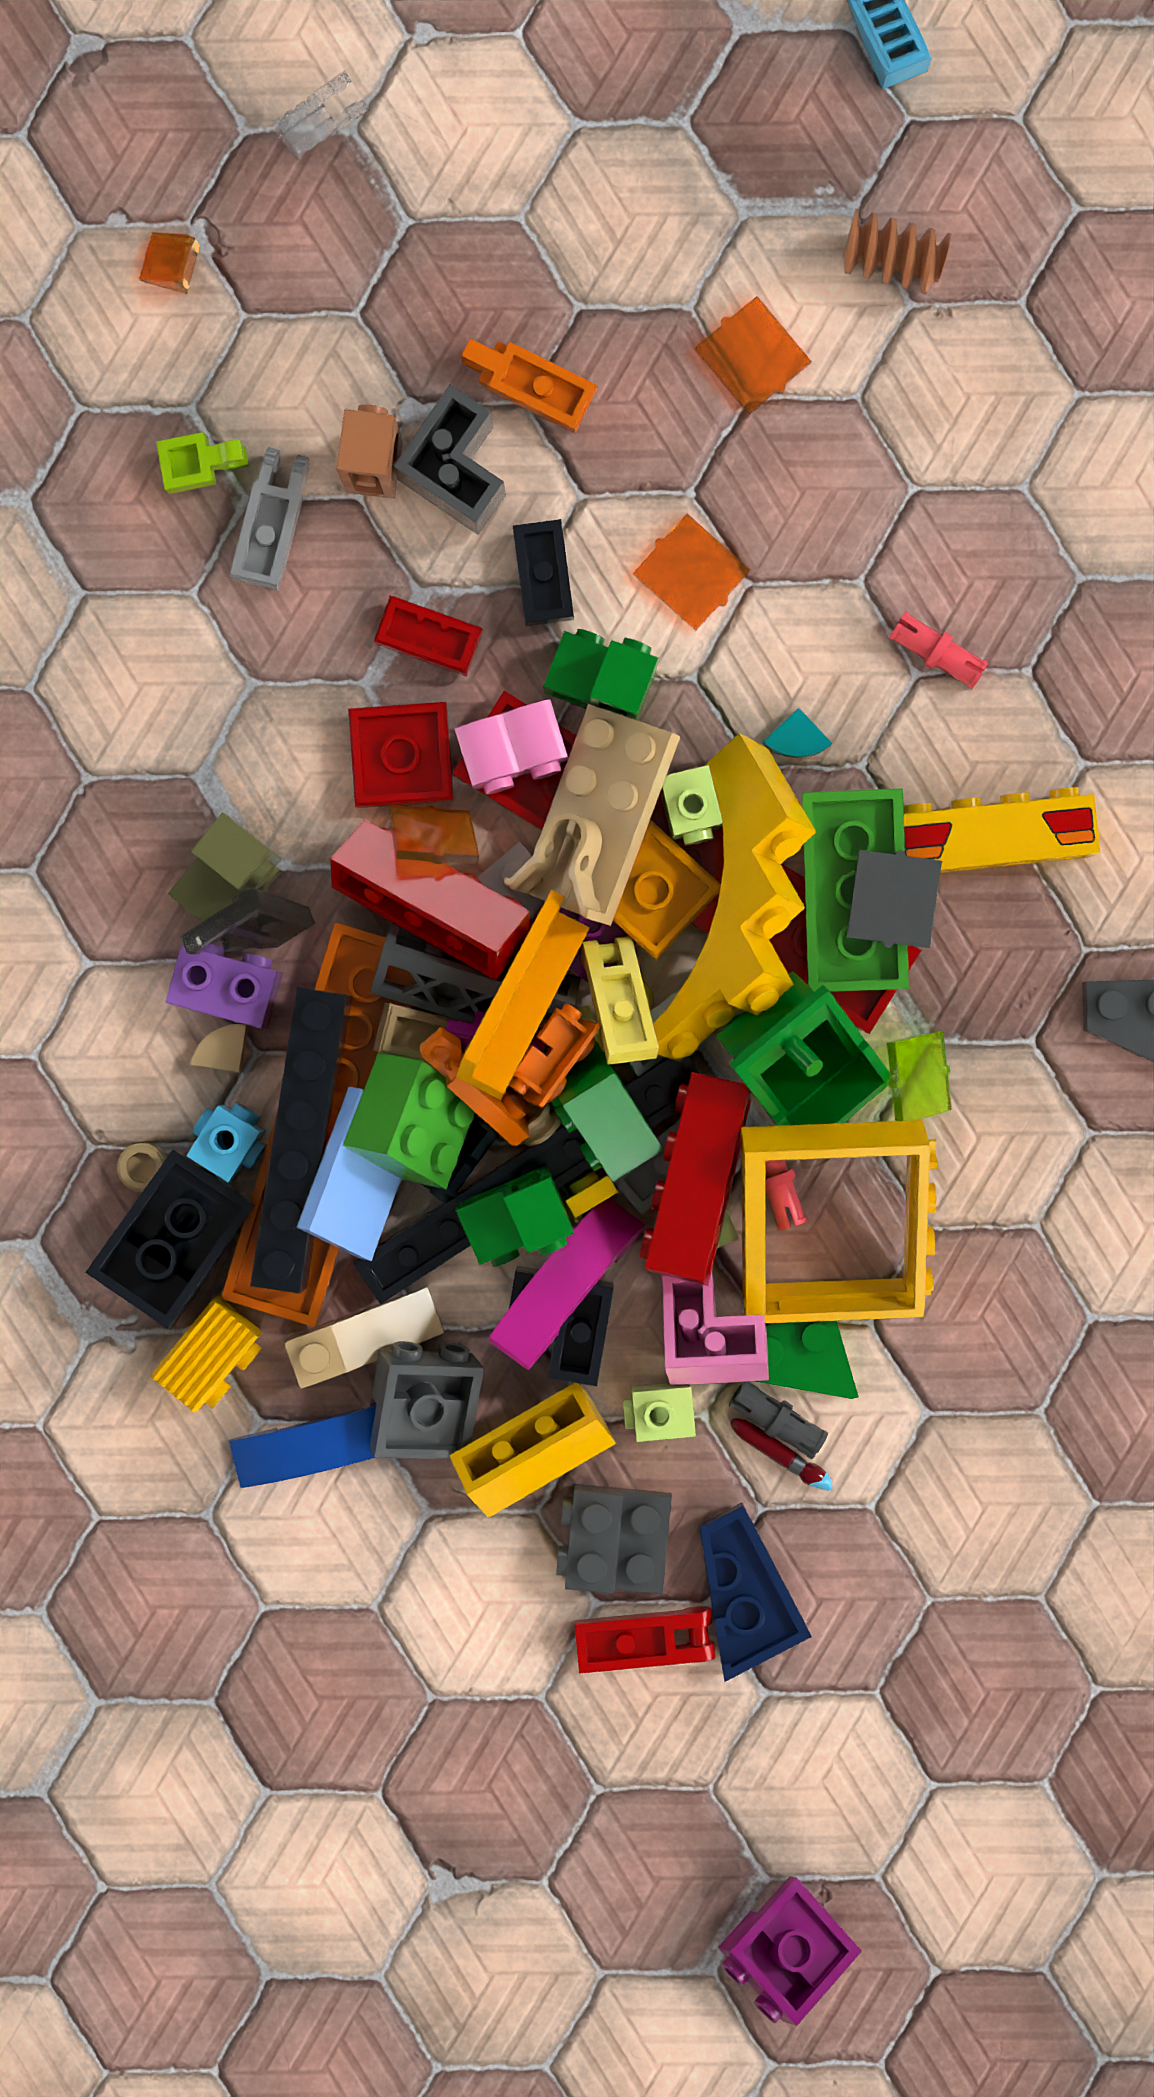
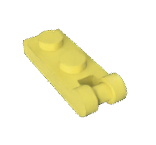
[580,936,659,1065]

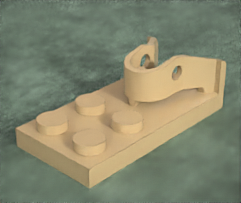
[504,704,680,926]

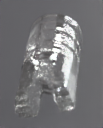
[272,70,369,160]

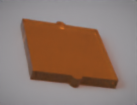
[695,296,812,415]
[633,513,750,631]
[389,805,479,865]

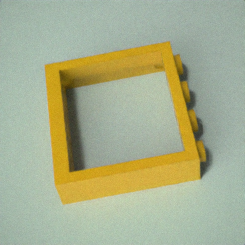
[741,1120,938,1323]

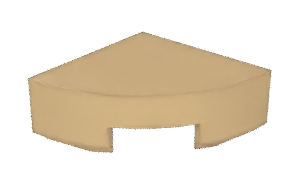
[190,1024,249,1073]

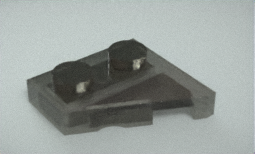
[180,889,316,955]

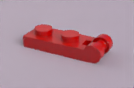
[574,1606,716,1674]

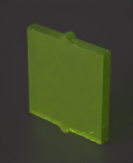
[887,1030,952,1121]

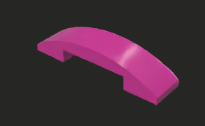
[488,1198,646,1371]

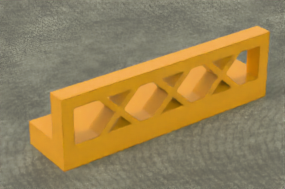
[456,890,590,1100]

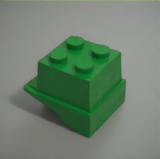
[716,971,895,1126]

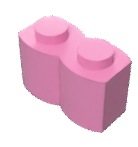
[455,699,568,795]

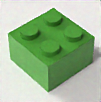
[343,1053,475,1189]

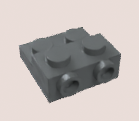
[369,1341,484,1459]
[556,1484,672,1594]

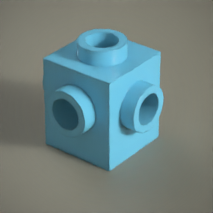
[186,1102,267,1182]

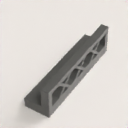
[370,922,581,1048]

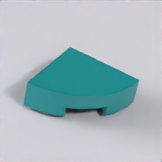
[762,708,832,758]

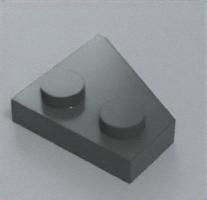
[1082,980,1154,1062]

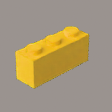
[449,1383,616,1518]

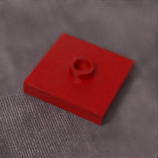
[348,702,454,808]

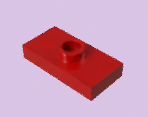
[374,595,483,677]

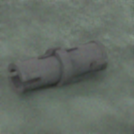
[729,1381,828,1459]

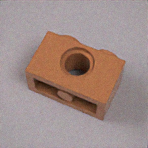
[337,405,402,499]

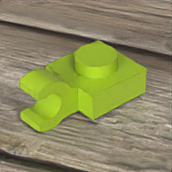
[156,432,249,494]

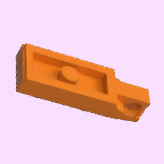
[461,338,598,434]
[420,1027,529,1146]

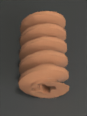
[843,208,952,294]

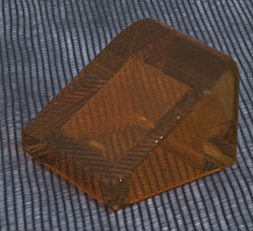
[139,232,200,294]

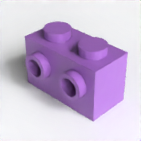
[166,940,283,1029]

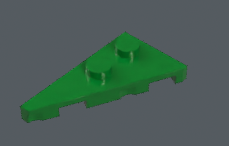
[755,1321,859,1399]

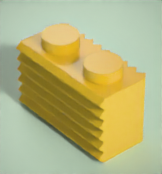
[150,1295,264,1413]

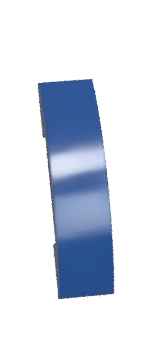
[229,1403,377,1488]

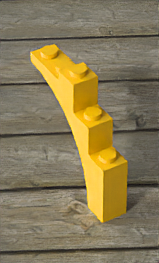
[653,733,816,1062]

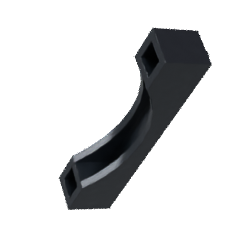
[250,987,353,1294]

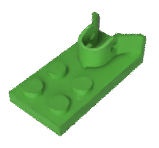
[801,788,909,992]

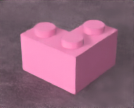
[662,1272,769,1385]

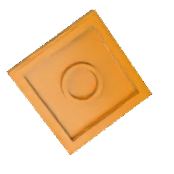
[613,820,721,961]

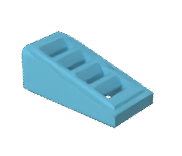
[847,0,932,90]

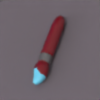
[730,1418,833,1491]

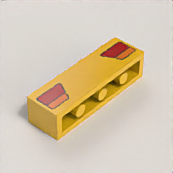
[903,787,1101,873]

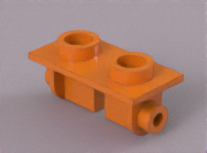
[508,1003,601,1108]

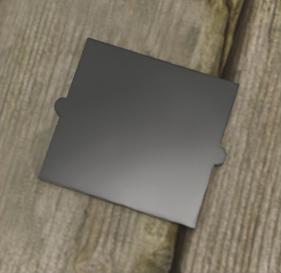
[847,850,942,948]

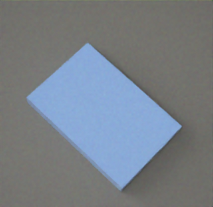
[297,1087,401,1261]

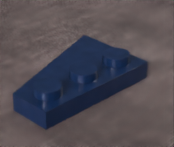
[699,1502,812,1682]

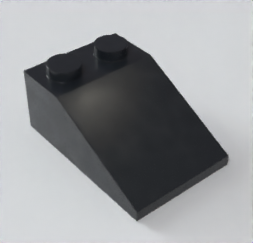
[85,1150,255,1331]

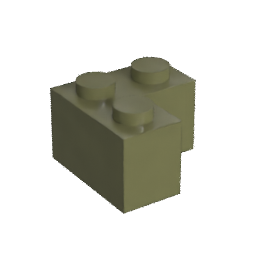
[168,812,282,934]

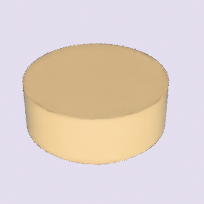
[117,1143,167,1192]

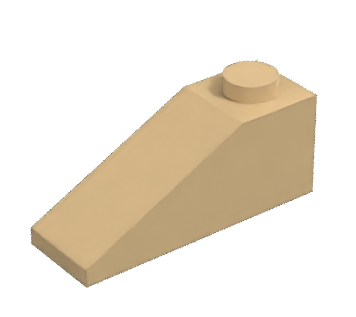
[284,1287,445,1389]

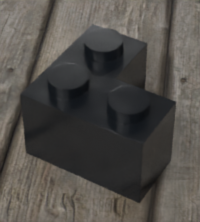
[509,1266,614,1386]

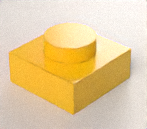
[565,1171,618,1218]

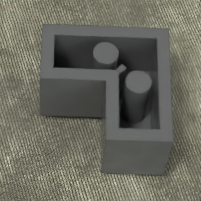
[393,384,506,535]

